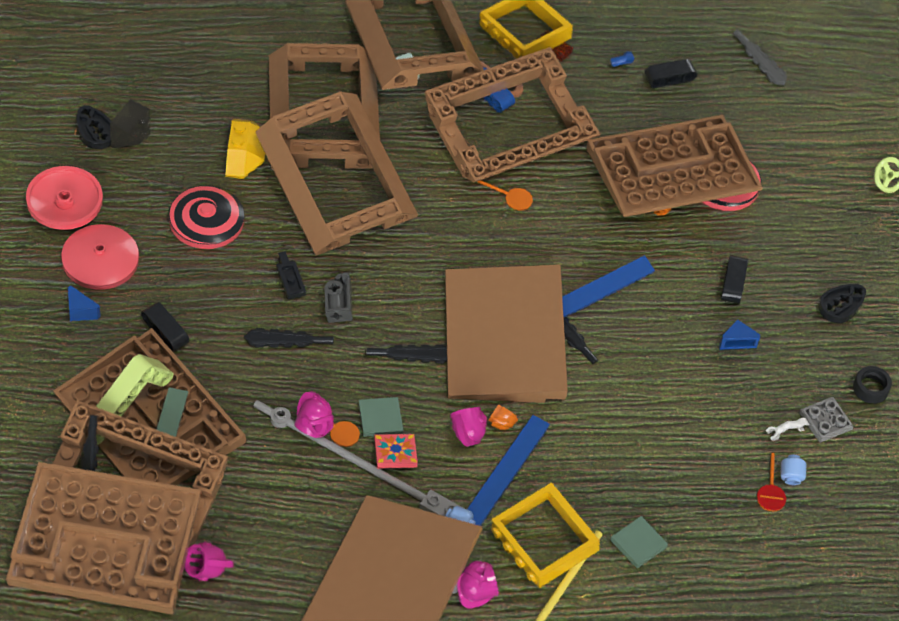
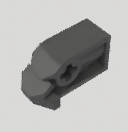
[325,272,353,323]

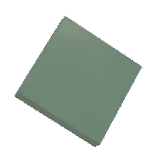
[358,397,403,437]
[610,516,668,569]

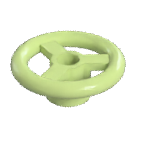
[874,157,899,193]

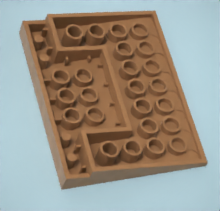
[587,115,763,217]
[445,265,568,403]
[53,328,247,486]
[6,462,201,614]
[302,495,482,621]

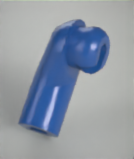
[610,51,634,67]

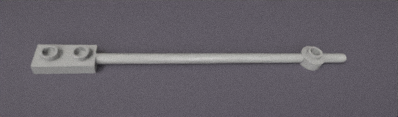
[253,400,465,516]

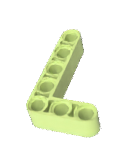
[96,354,174,445]

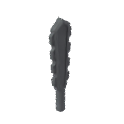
[733,30,787,85]

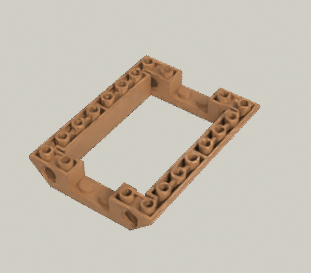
[345,0,484,90]
[269,43,380,169]
[425,47,600,182]
[255,92,418,256]
[53,400,228,549]

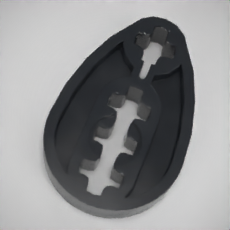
[77,105,116,149]
[818,284,866,323]

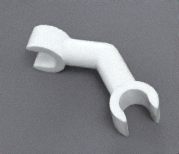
[766,417,810,441]

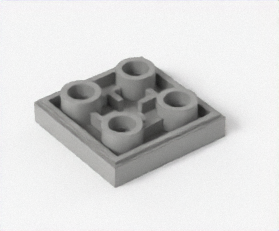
[799,397,854,443]

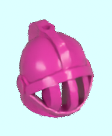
[294,391,334,438]
[450,407,487,447]
[184,542,234,581]
[457,561,499,608]

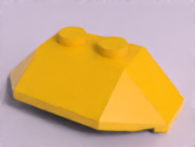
[225,119,265,179]

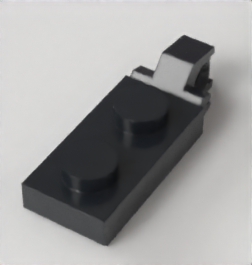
[276,251,306,300]

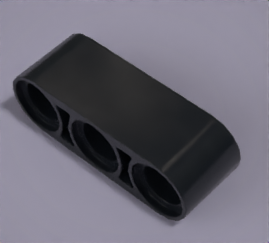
[644,59,698,88]
[721,255,748,304]
[141,302,190,352]

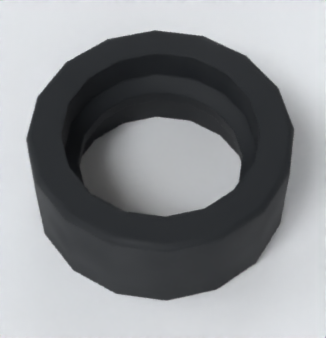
[853,366,892,404]

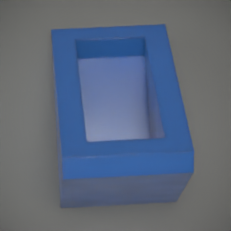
[68,285,100,321]
[719,319,760,350]

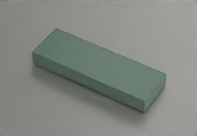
[157,387,188,437]

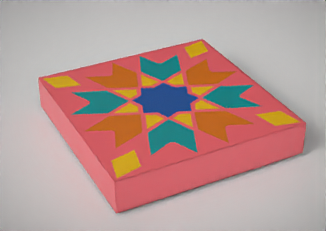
[374,434,418,468]

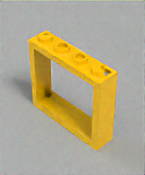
[479,0,573,58]
[491,482,600,588]

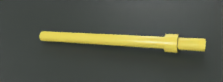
[535,530,603,621]

